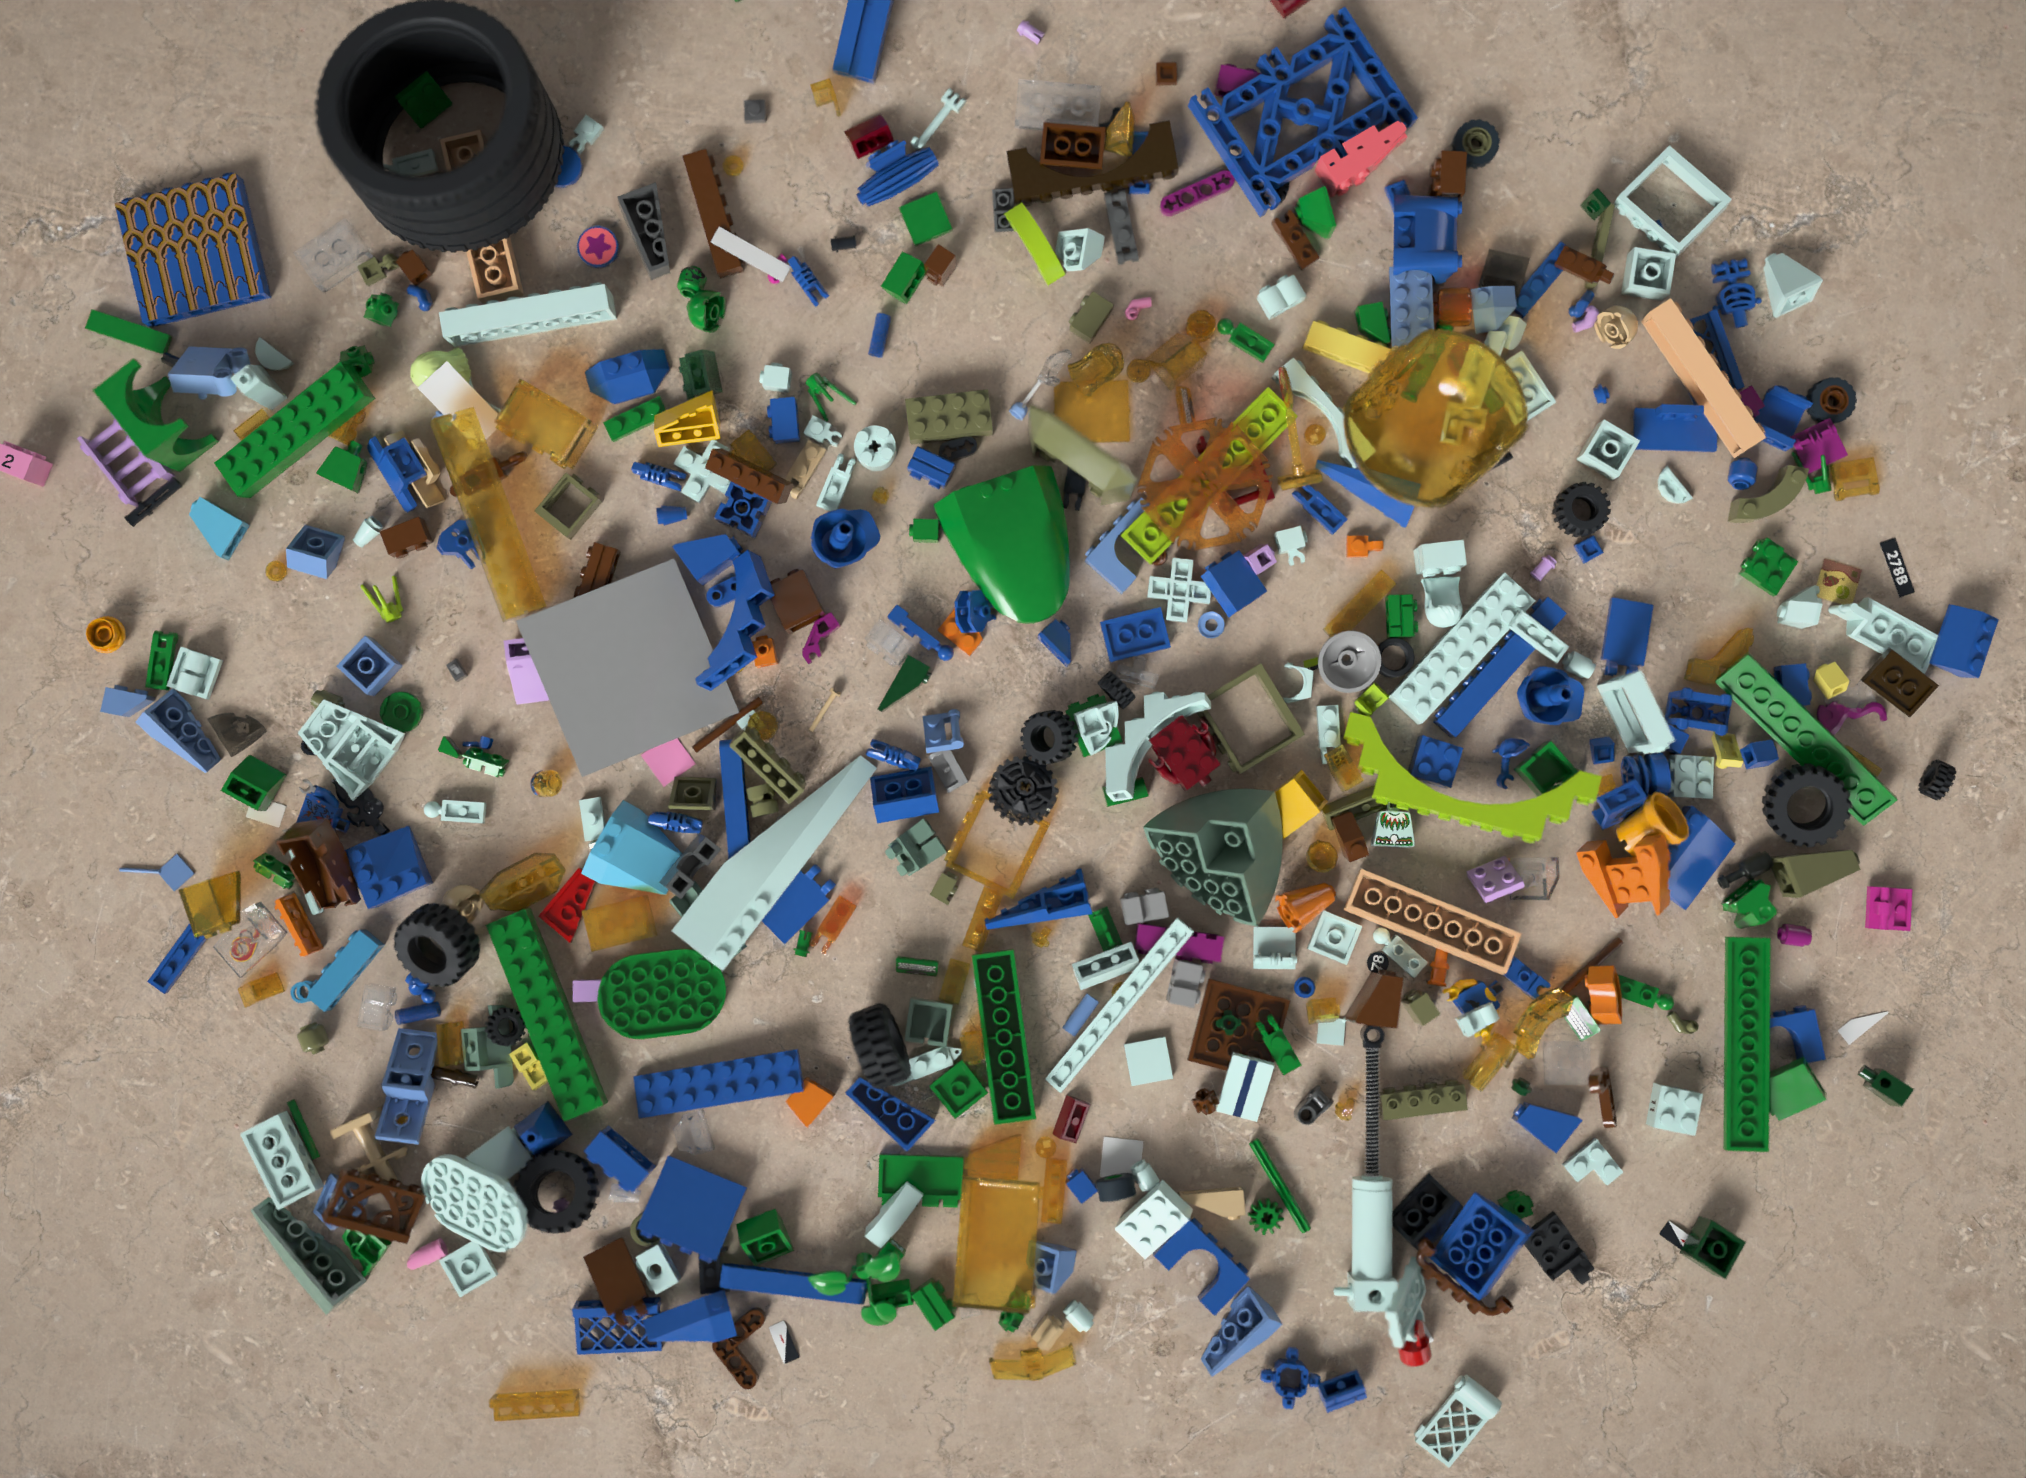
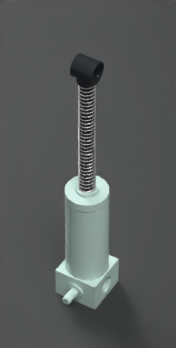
[1333,1025,1398,1312]

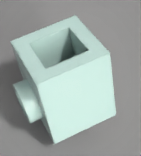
[760,363,792,393]

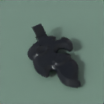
[332,779,390,836]

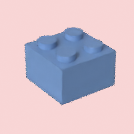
[336,635,403,696]

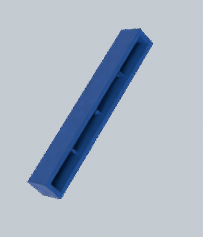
[1433,597,1567,739]

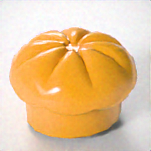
[86,616,126,653]

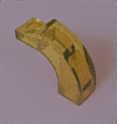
[1513,988,1574,1060]

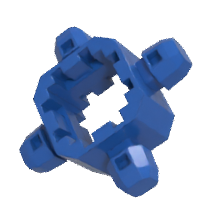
[1260,1347,1321,1409]

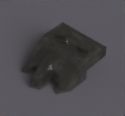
[1479,249,1530,299]

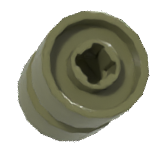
[746,783,779,818]

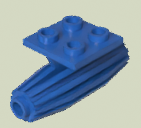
[856,139,939,207]

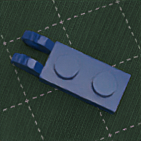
[1292,481,1348,535]

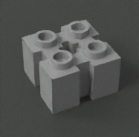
[1120,888,1169,925]
[1166,958,1205,1008]

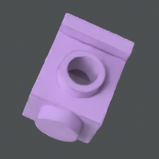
[1243,544,1277,575]

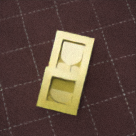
[509,1042,548,1091]

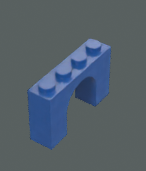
[1770,1005,1826,1063]
[1153,1217,1250,1316]

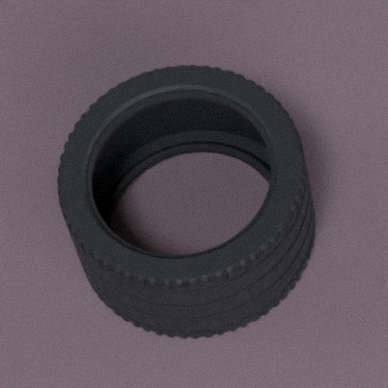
[315,0,564,253]

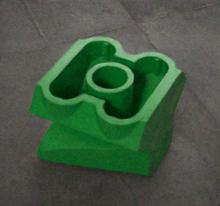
[1721,879,1777,929]

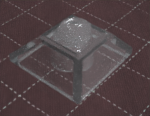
[1509,857,1560,900]

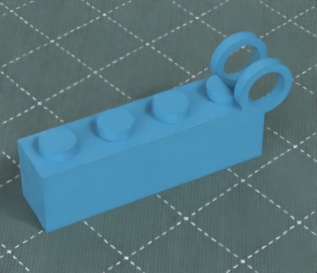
[290,929,385,1012]

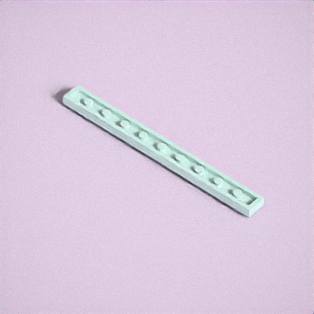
[1045,918,1195,1093]

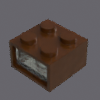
[1429,150,1467,201]

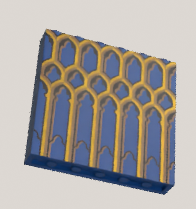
[114,173,271,328]

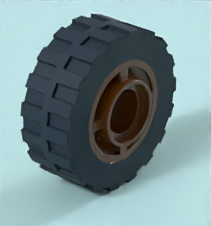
[1806,377,1857,424]

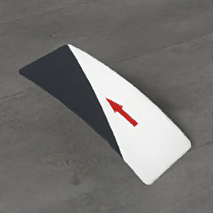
[1659,1221,1689,1250]
[769,1321,799,1364]

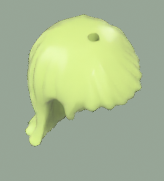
[410,347,471,387]

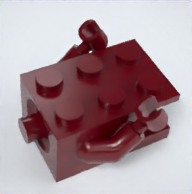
[1149,715,1221,791]

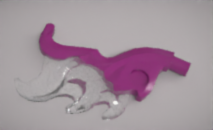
[1817,680,1887,735]

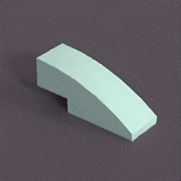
[865,1182,923,1248]

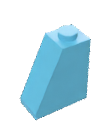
[189,497,250,560]

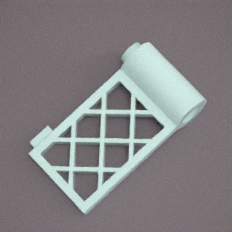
[1414,1374,1502,1468]

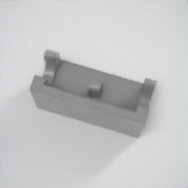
[928,750,968,793]

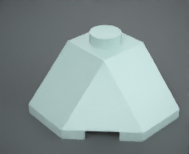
[1055,228,1105,272]
[1777,585,1822,629]

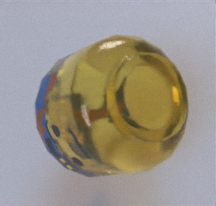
[530,770,562,797]

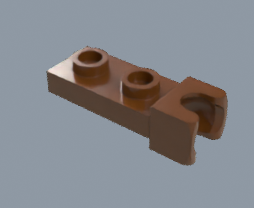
[1271,209,1320,270]

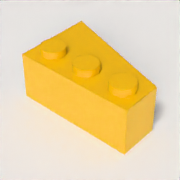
[654,390,720,447]

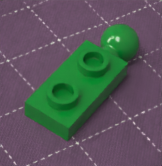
[1217,318,1275,363]
[1618,975,1674,1010]

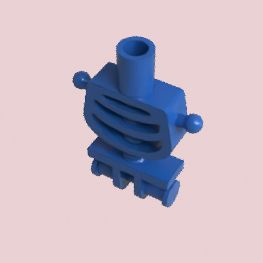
[1711,258,1762,328]

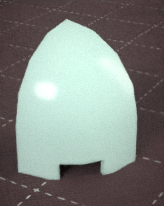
[1498,315,1527,350]

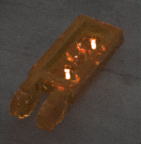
[810,895,857,955]

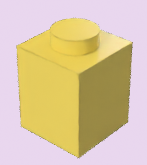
[1813,662,1850,699]

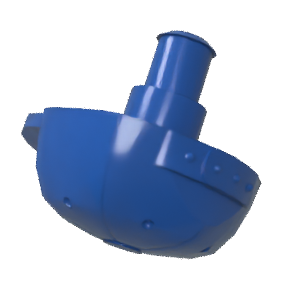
[811,509,880,568]
[1517,666,1584,725]

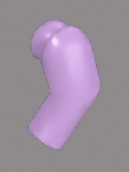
[1572,305,1599,333]

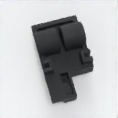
[1524,1211,1595,1285]

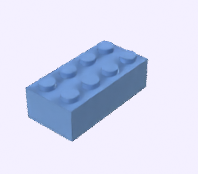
[1389,267,1435,355]

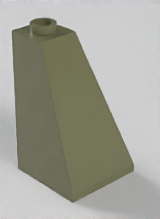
[1770,850,1861,898]

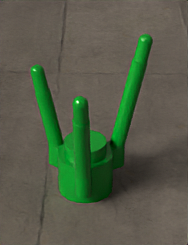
[806,373,856,422]
[1791,452,1832,494]

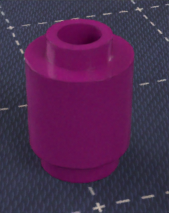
[1777,923,1812,947]

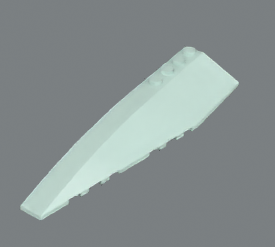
[672,755,877,971]

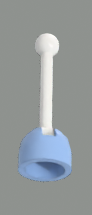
[1009,375,1046,420]

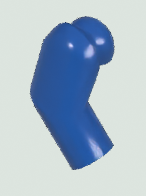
[407,284,432,311]

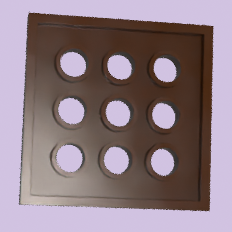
[1187,978,1290,1071]

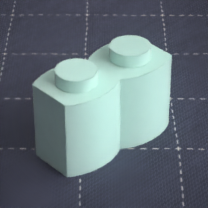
[1257,275,1307,320]

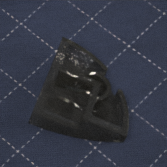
[207,713,267,757]

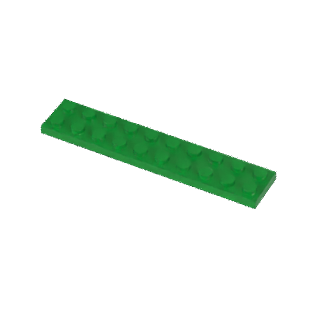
[1715,652,1898,826]
[1723,937,1770,1152]

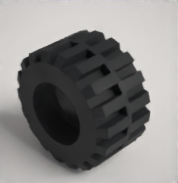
[1552,482,1611,537]
[1020,710,1078,764]

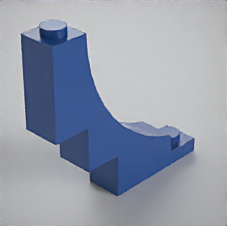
[695,550,775,691]

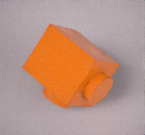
[752,635,778,668]

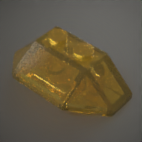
[479,853,566,911]

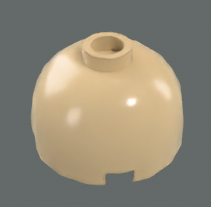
[1594,305,1638,349]
[442,884,484,924]

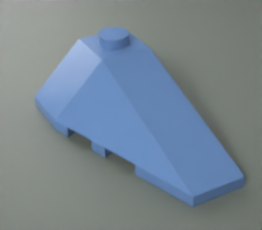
[136,689,221,773]

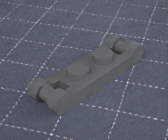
[1104,189,1139,265]

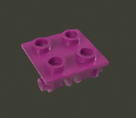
[1790,418,1848,474]

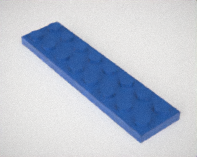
[633,1049,804,1119]

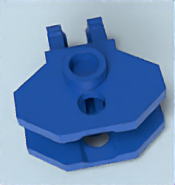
[436,520,485,569]
[955,590,996,633]

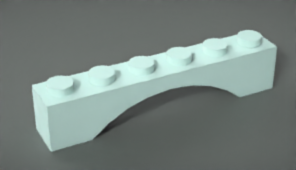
[1272,358,1375,469]

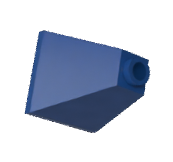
[514,1101,573,1157]

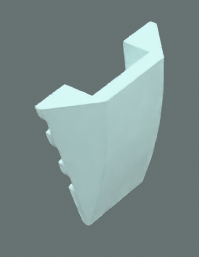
[298,699,405,801]

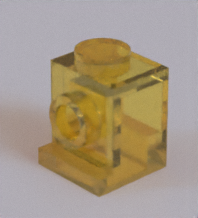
[1306,997,1340,1025]

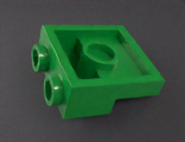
[1739,537,1799,597]

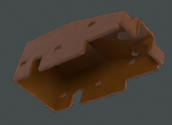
[276,818,361,909]

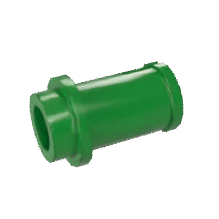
[793,930,813,957]

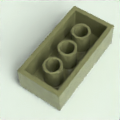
[905,389,993,445]

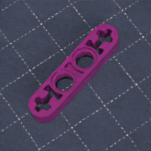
[1160,170,1235,217]

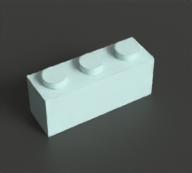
[1072,942,1139,990]

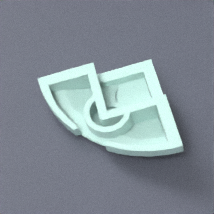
[1073,701,1119,755]

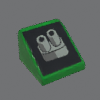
[438,736,463,759]

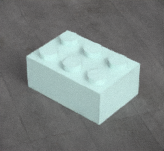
[1115,1179,1193,1259]

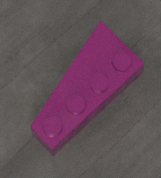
[1134,923,1224,964]

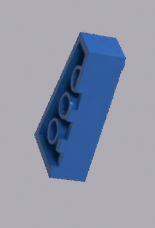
[845,1077,936,1152]

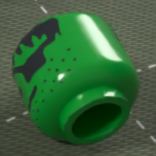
[677,266,707,299]

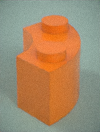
[1585,965,1622,1025]

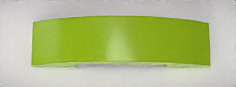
[1004,203,1066,285]

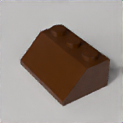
[1040,122,1106,169]

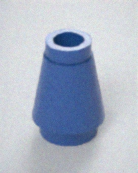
[656,505,687,526]

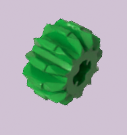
[1248,1198,1284,1235]

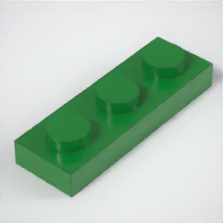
[603,396,666,442]

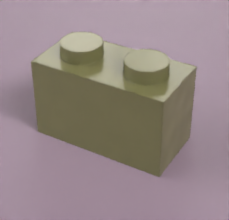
[1069,291,1114,344]
[1401,989,1441,1026]

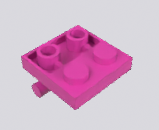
[1865,886,1912,931]

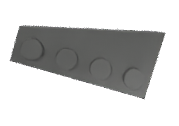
[617,182,670,280]

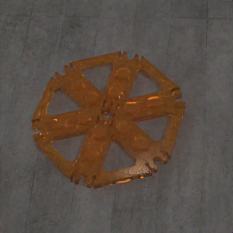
[1137,417,1273,551]

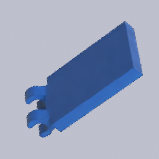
[1601,598,1654,676]
[762,864,836,944]

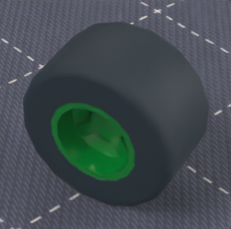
[1096,1173,1136,1202]

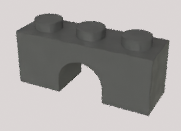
[659,834,721,899]

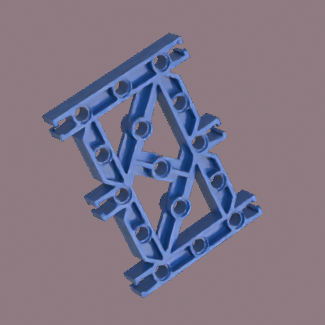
[1188,7,1418,217]

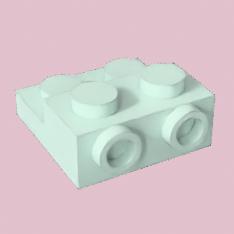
[1667,755,1714,799]

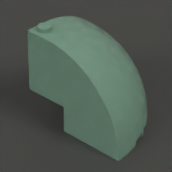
[1143,789,1283,927]

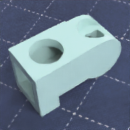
[1455,1002,1500,1037]

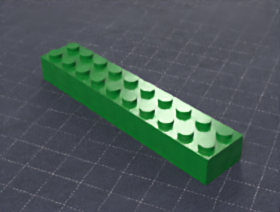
[486,908,608,1122]

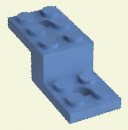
[375,1028,442,1144]

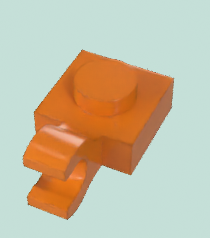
[1346,536,1383,557]

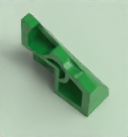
[342,1229,392,1277]

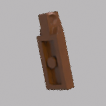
[1555,246,1614,285]

